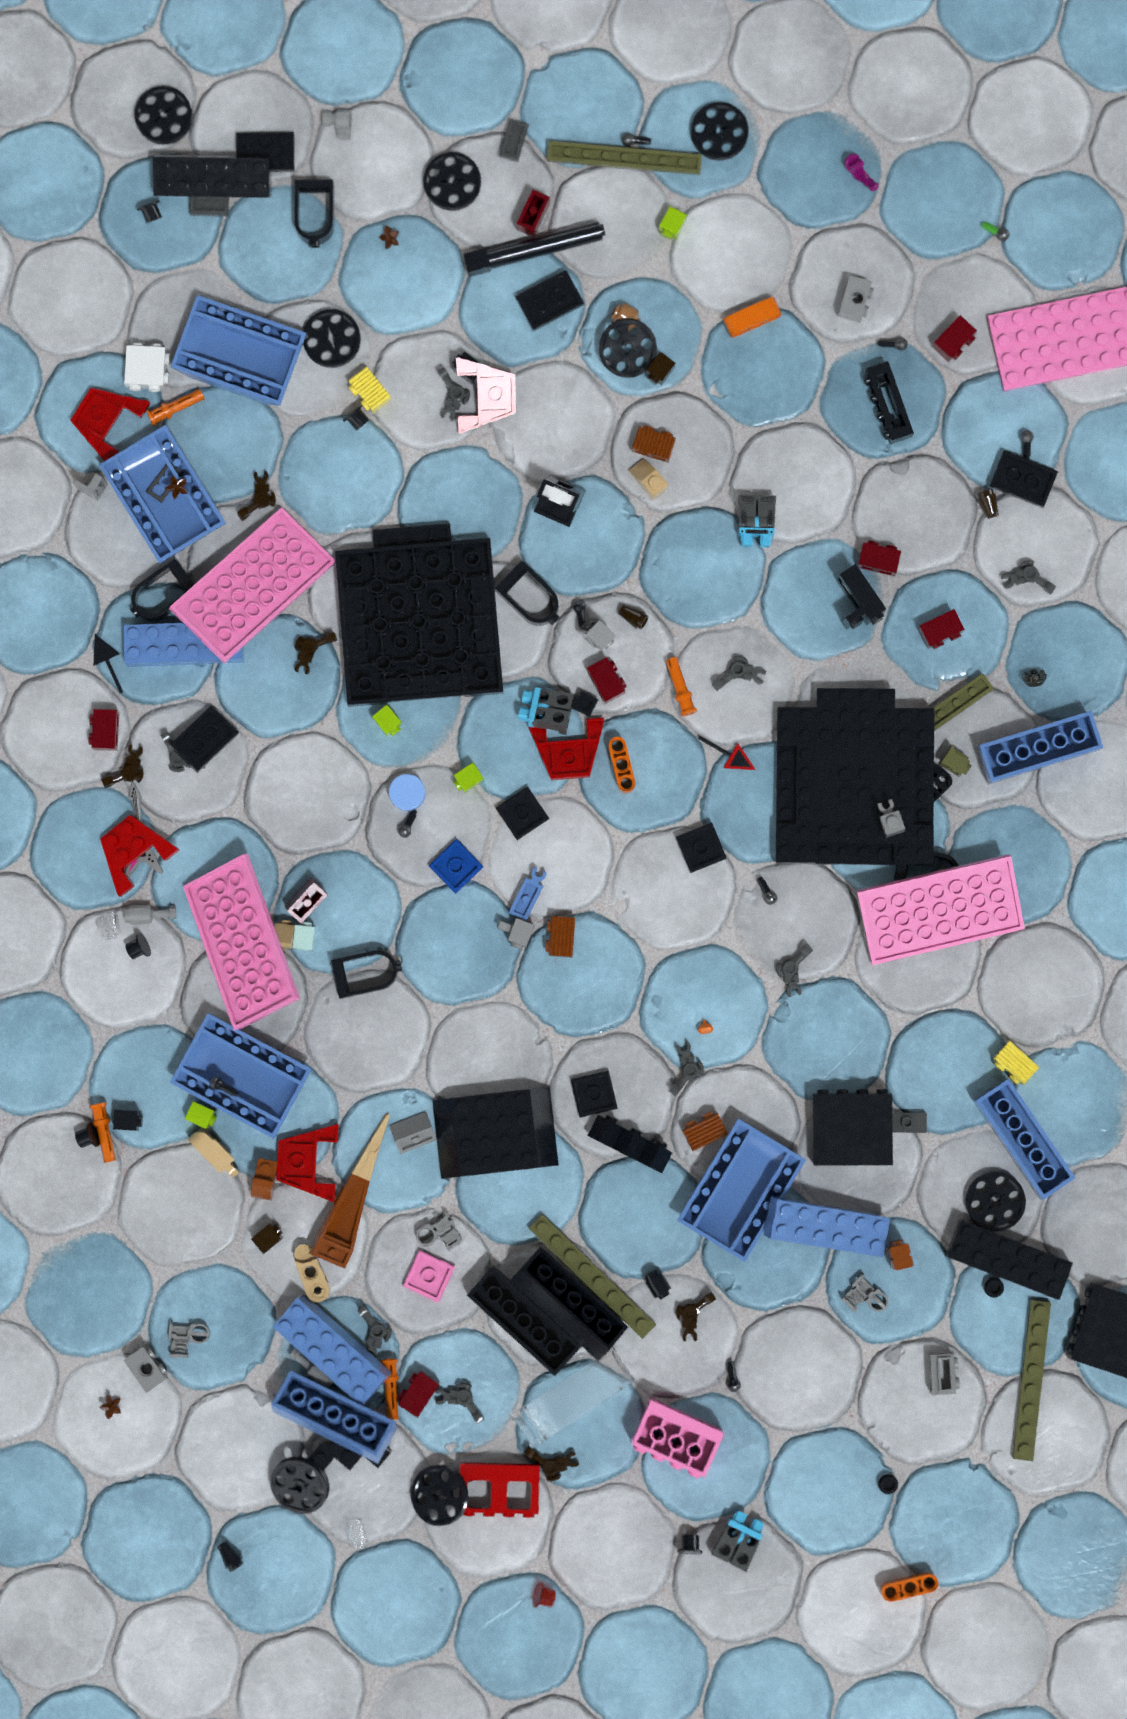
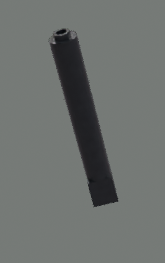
[464,221,605,277]

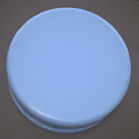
[389,774,426,811]

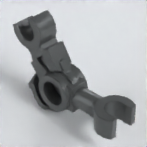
[437,367,470,422]
[1001,560,1056,595]
[712,656,767,691]
[160,731,206,772]
[776,945,813,997]
[670,1042,704,1097]
[357,1305,392,1358]
[435,1383,485,1424]

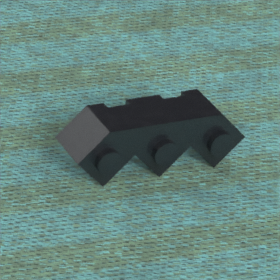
[587,1115,673,1173]
[308,1442,392,1471]

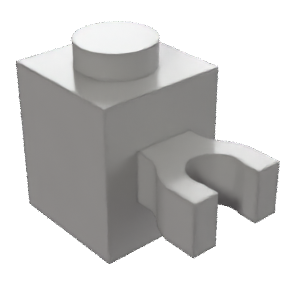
[877,799,905,838]
[498,918,534,950]

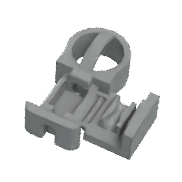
[416,1212,463,1252]
[842,1274,888,1312]
[168,1322,210,1358]

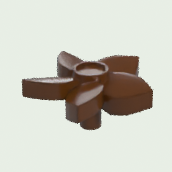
[379,226,399,250]
[165,476,188,500]
[99,1395,121,1419]

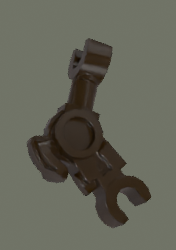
[237,471,276,521]
[295,632,338,675]
[101,745,144,788]
[676,1292,716,1341]
[524,1446,579,1482]

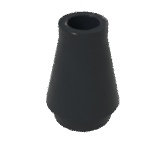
[217,1541,243,1572]

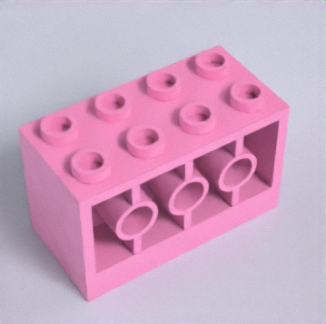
[631,1397,724,1479]

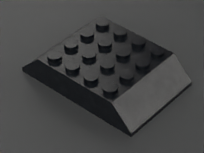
[433,1087,559,1179]

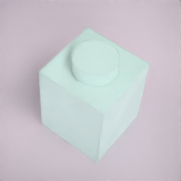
[293,922,316,952]

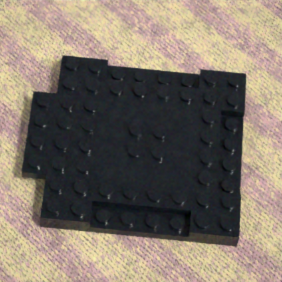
[335,523,504,707]
[776,688,935,866]

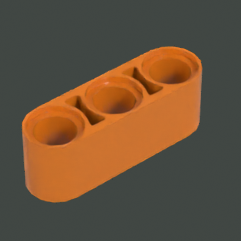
[723,297,782,338]
[608,737,635,794]
[880,1572,938,1602]

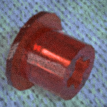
[532,1582,556,1608]

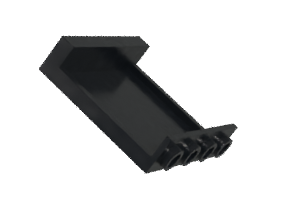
[813,1089,893,1166]
[1066,1283,1127,1378]

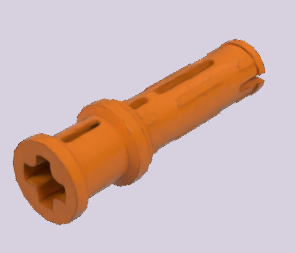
[146,388,205,427]
[665,657,698,717]
[89,1102,116,1163]
[380,1358,399,1420]

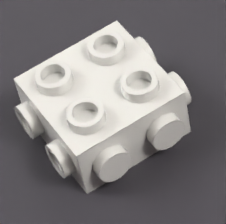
[124,343,171,392]

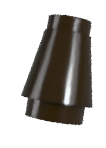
[977,489,999,519]
[618,605,649,629]

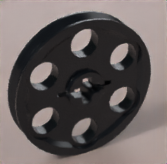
[134,86,193,145]
[691,102,749,161]
[423,152,481,211]
[303,309,361,368]
[599,318,657,378]
[966,1172,1026,1231]
[270,1456,330,1514]
[411,1465,468,1526]

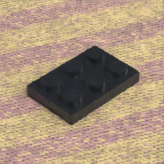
[236,132,295,172]
[515,270,584,332]
[989,450,1058,508]
[169,706,239,773]

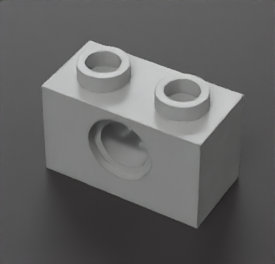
[838,275,874,322]
[577,617,616,650]
[123,1345,168,1393]

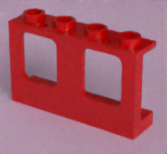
[459,1462,540,1518]

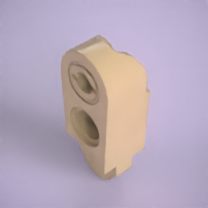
[188,1131,239,1178]
[293,1244,331,1302]

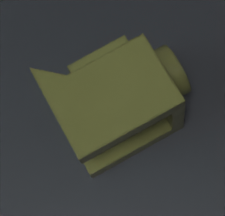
[939,745,972,777]

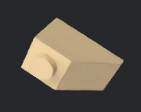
[628,459,668,501]
[275,920,295,950]

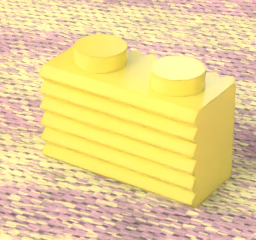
[348,366,391,413]
[993,1041,1039,1085]

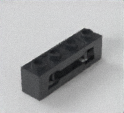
[863,361,914,445]

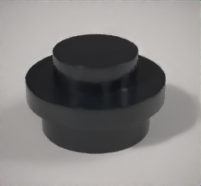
[984,1278,1004,1298]
[878,1474,898,1494]

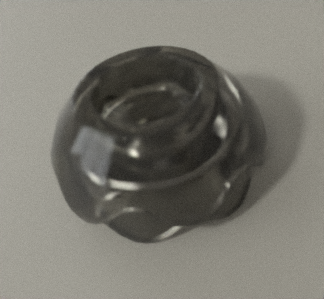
[1022,669,1047,687]

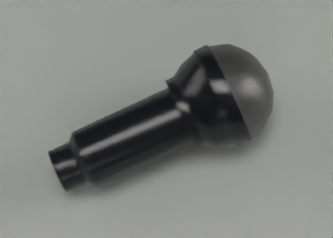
[572,600,586,628]
[210,1076,239,1097]
[727,1361,741,1392]

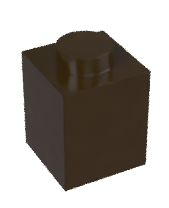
[646,352,676,386]
[251,1223,283,1254]

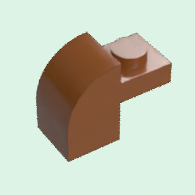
[251,1158,278,1201]

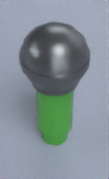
[981,222,1010,241]

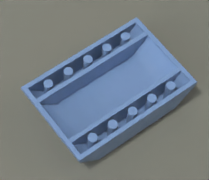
[170,295,307,406]
[99,425,226,564]
[170,1013,312,1139]
[677,1119,806,1262]

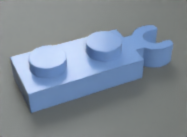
[508,867,546,921]

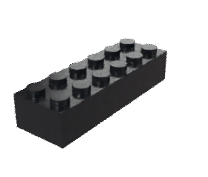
[153,154,271,198]
[945,1220,1073,1300]
[510,1246,628,1361]
[467,1265,582,1376]

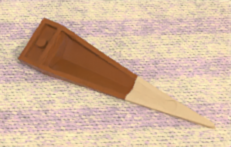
[309,1113,389,1269]

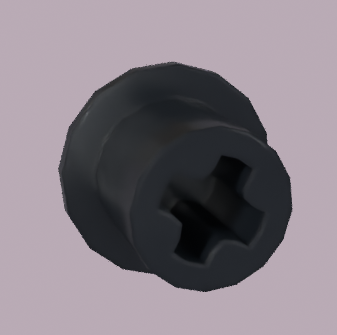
[137,200,162,223]
[343,404,369,431]
[125,933,151,959]
[75,1122,100,1148]
[677,1534,703,1555]

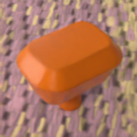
[698,1020,713,1034]

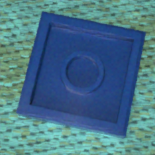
[429,839,484,894]

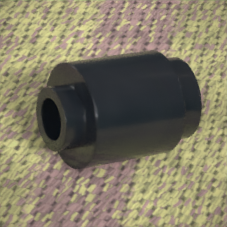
[644,1269,671,1300]

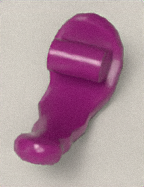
[844,153,879,191]

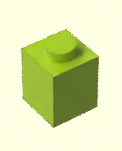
[659,206,687,240]
[372,705,402,737]
[453,763,484,793]
[185,1101,217,1129]

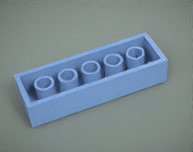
[124,623,244,667]
[977,711,1104,785]
[973,1079,1076,1200]
[764,1196,890,1257]
[273,1294,392,1406]
[271,1370,397,1463]

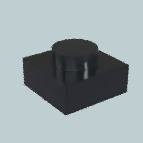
[572,691,598,718]

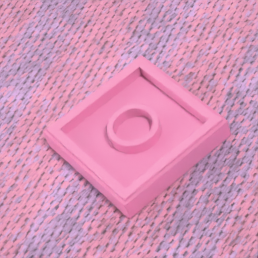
[403,1250,455,1303]

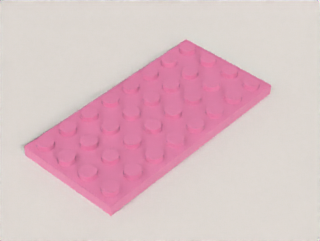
[987,287,1127,392]
[169,507,336,664]
[183,854,300,1030]
[856,854,1025,965]

